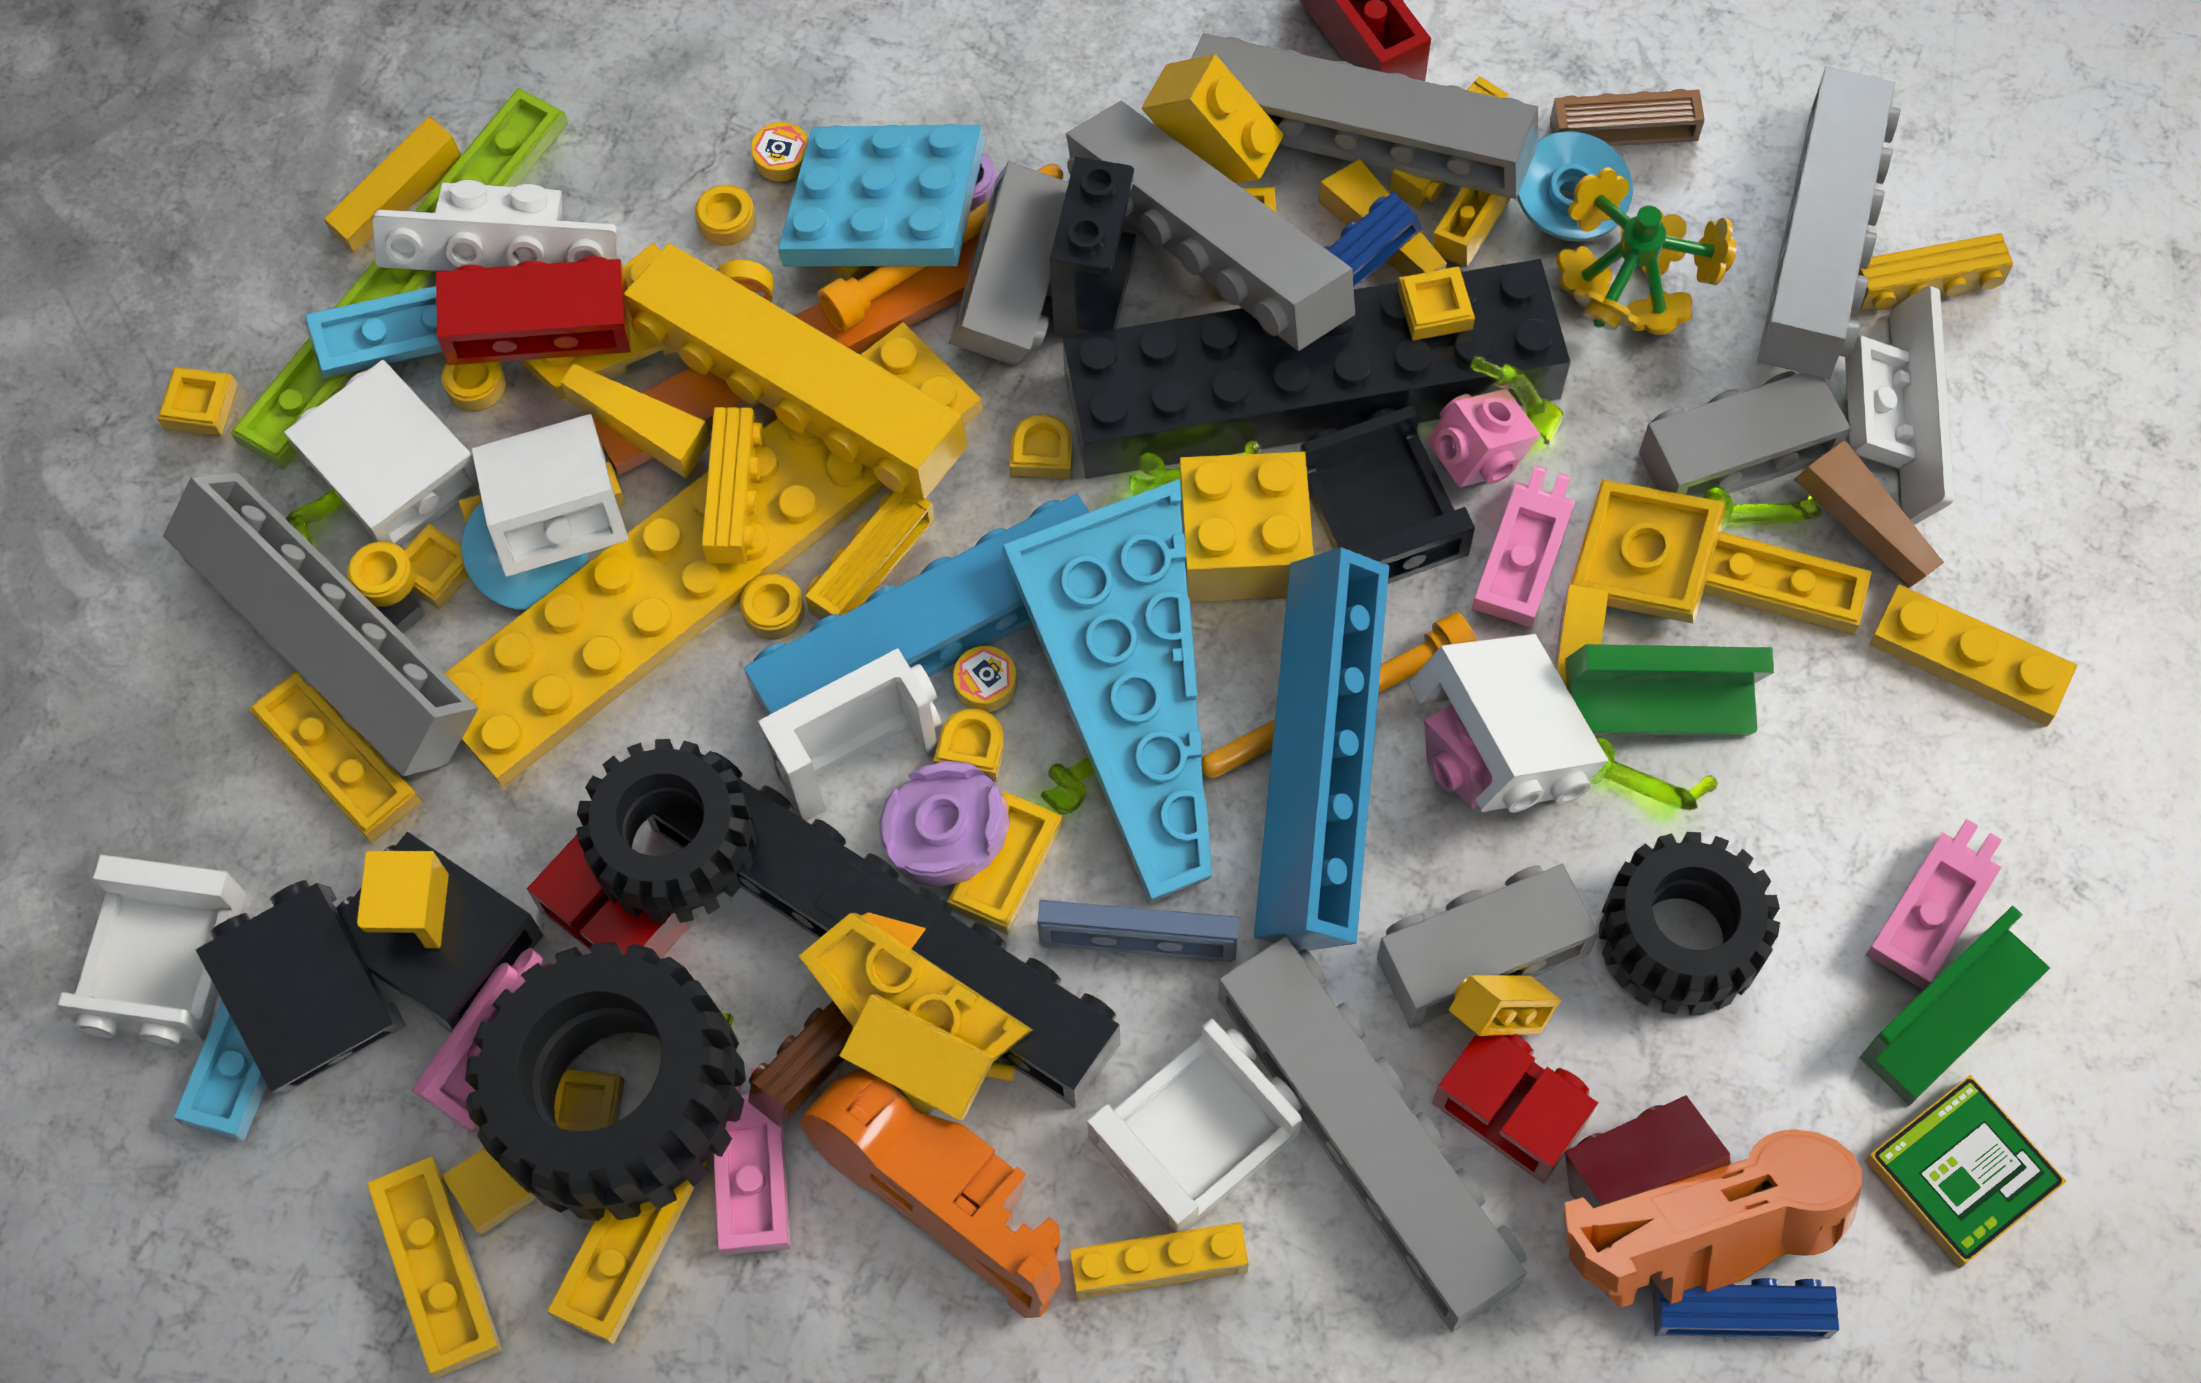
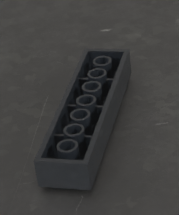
[1063,259,1571,479]

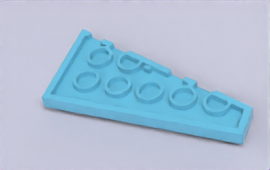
[1002,479,1212,903]

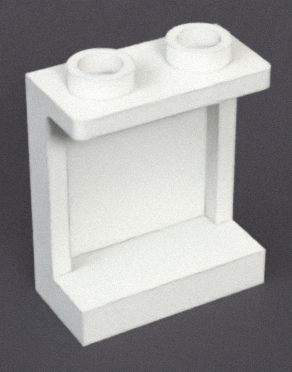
[284,359,479,547]
[471,414,629,577]
[1408,634,1609,813]
[758,648,942,821]
[56,854,247,1047]
[1087,1018,1302,1233]

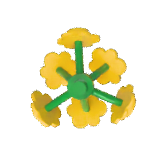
[1556,167,1737,335]

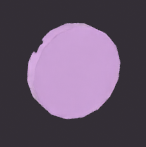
[879,761,1009,887]

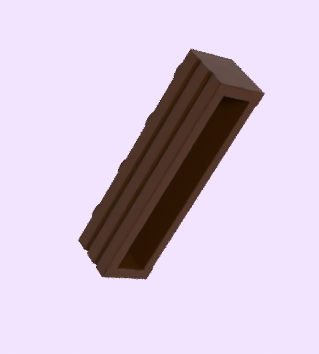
[748,999,854,1127]

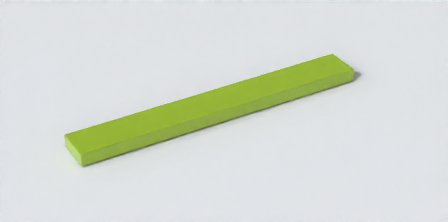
[230,87,568,470]

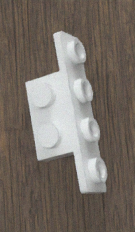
[373,180,617,271]
[1845,285,1955,524]

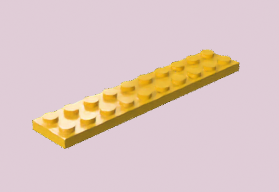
[444,322,983,788]

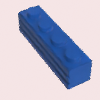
[1324,191,1423,289]
[1652,1278,1839,1339]

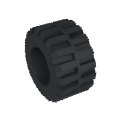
[576,739,756,924]
[1599,832,1780,1016]

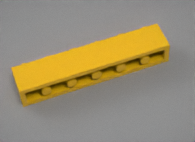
[624,243,968,501]

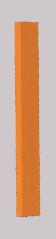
[593,234,980,476]

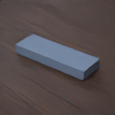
[1037,900,1239,962]

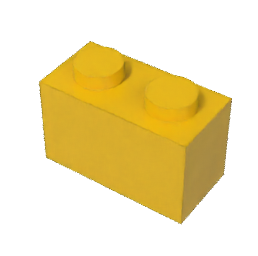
[1141,54,1284,183]

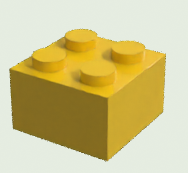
[1180,452,1314,602]

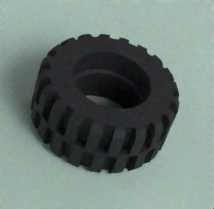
[465,942,746,1221]

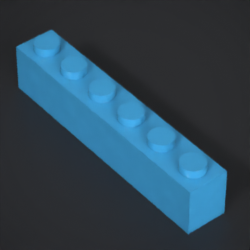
[744,493,1089,716]
[1254,547,1389,951]

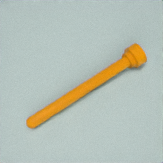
[817,163,1063,332]
[1201,612,1477,779]

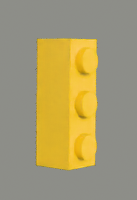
[1433,187,1511,267]
[1448,975,1562,1036]

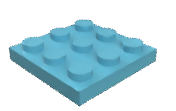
[778,124,985,267]

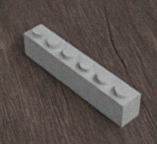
[1191,33,1538,199]
[1757,66,1901,380]
[1066,100,1355,351]
[163,472,478,776]
[1218,936,1527,1332]

